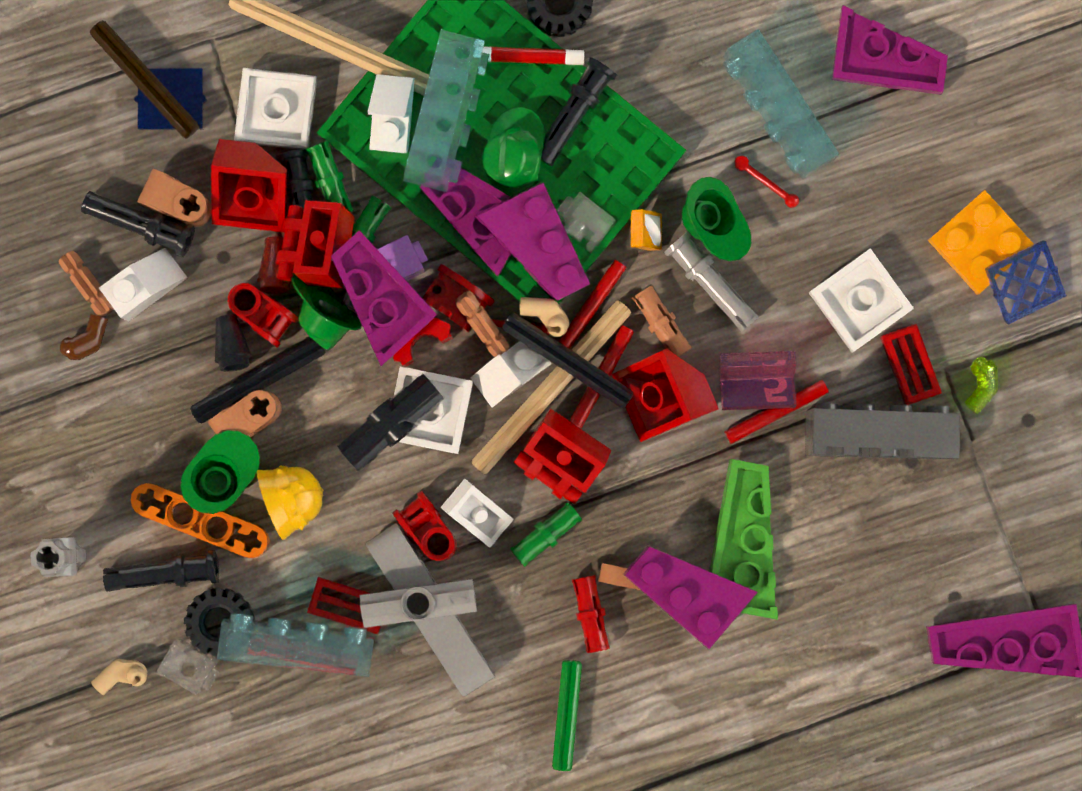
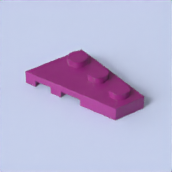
[831,5,948,95]
[420,155,511,277]
[474,183,590,301]
[331,230,437,366]
[623,546,758,649]

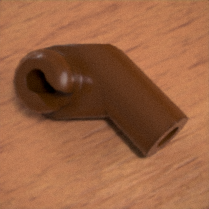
[60,314,108,360]

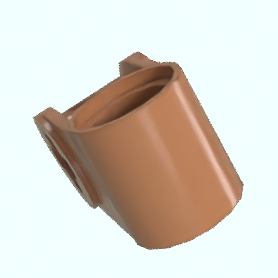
[137,169,212,227]
[208,390,282,439]

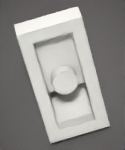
[368,74,415,153]
[470,341,552,408]
[441,479,514,547]

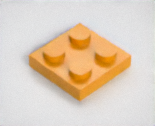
[928,190,1034,295]

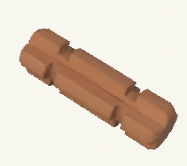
[59,251,114,317]
[455,291,509,357]

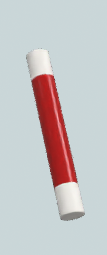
[472,46,584,65]

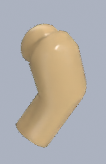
[519,297,569,337]
[91,659,147,695]

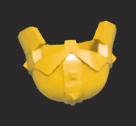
[257,465,324,540]

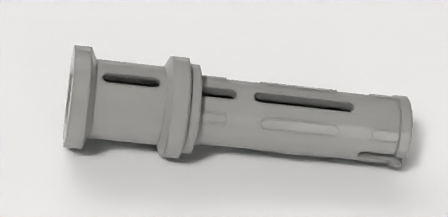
[664,231,759,332]

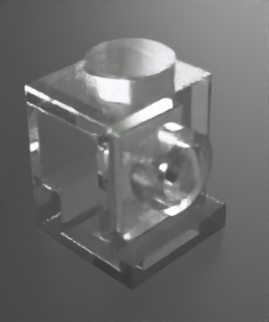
[557,192,615,253]
[156,638,219,695]

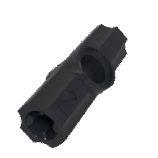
[337,374,444,471]

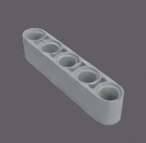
[365,523,495,697]

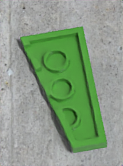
[709,459,778,620]

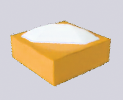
[631,209,662,251]

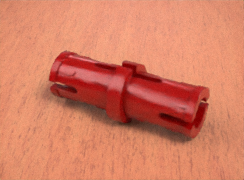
[572,575,610,653]

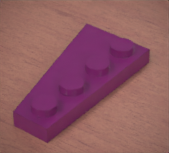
[926,604,1082,678]

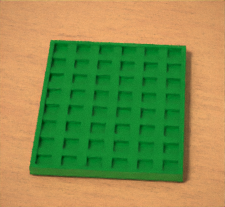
[316,0,687,304]

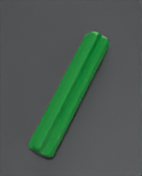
[552,660,582,771]

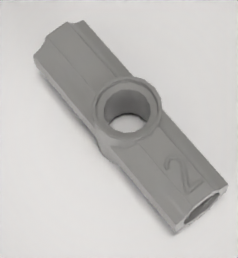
[30,537,86,577]
[360,579,477,628]

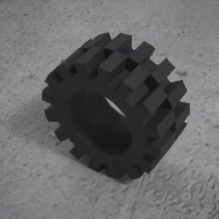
[527,0,593,37]
[184,588,254,657]

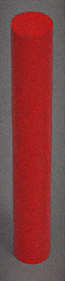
[558,260,627,349]
[569,325,635,429]
[724,380,829,444]

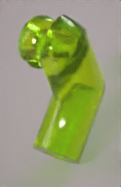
[964,357,999,414]

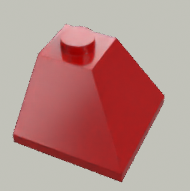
[211,139,287,232]
[612,349,719,442]

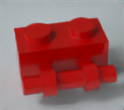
[275,200,355,288]
[513,408,612,505]

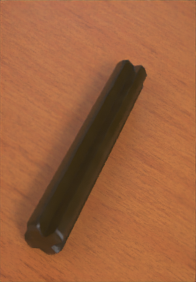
[90,20,199,139]

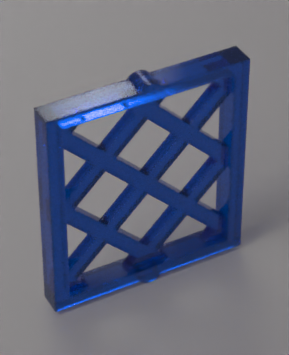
[985,240,1067,325]

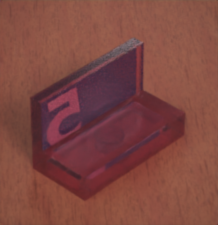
[719,351,797,410]

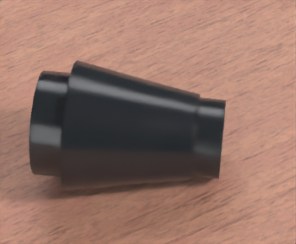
[215,314,252,372]

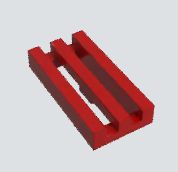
[880,323,942,405]
[307,577,381,635]

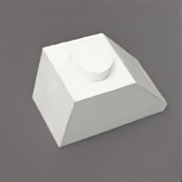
[99,248,188,322]

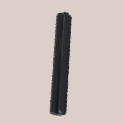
[503,313,634,408]
[190,338,326,423]

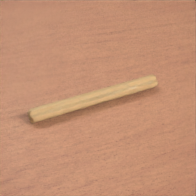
[228,0,435,96]
[472,300,631,474]

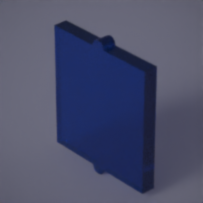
[134,68,207,130]

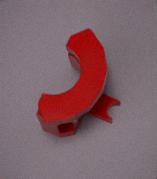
[422,264,495,333]
[393,318,453,367]

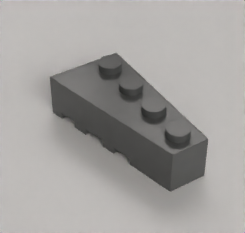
[805,403,960,459]

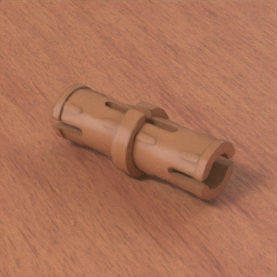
[632,286,692,357]

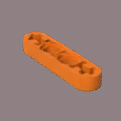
[130,483,270,558]

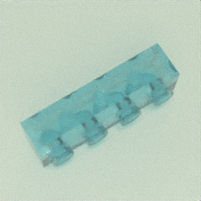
[723,29,839,180]
[403,30,490,192]
[217,613,374,677]

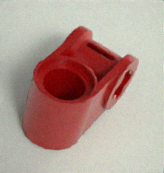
[227,283,299,348]
[392,490,457,562]

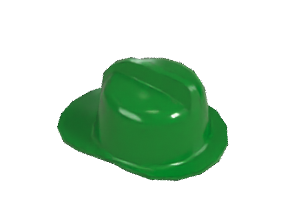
[482,107,544,196]
[682,177,751,261]
[292,273,362,349]
[180,430,260,514]

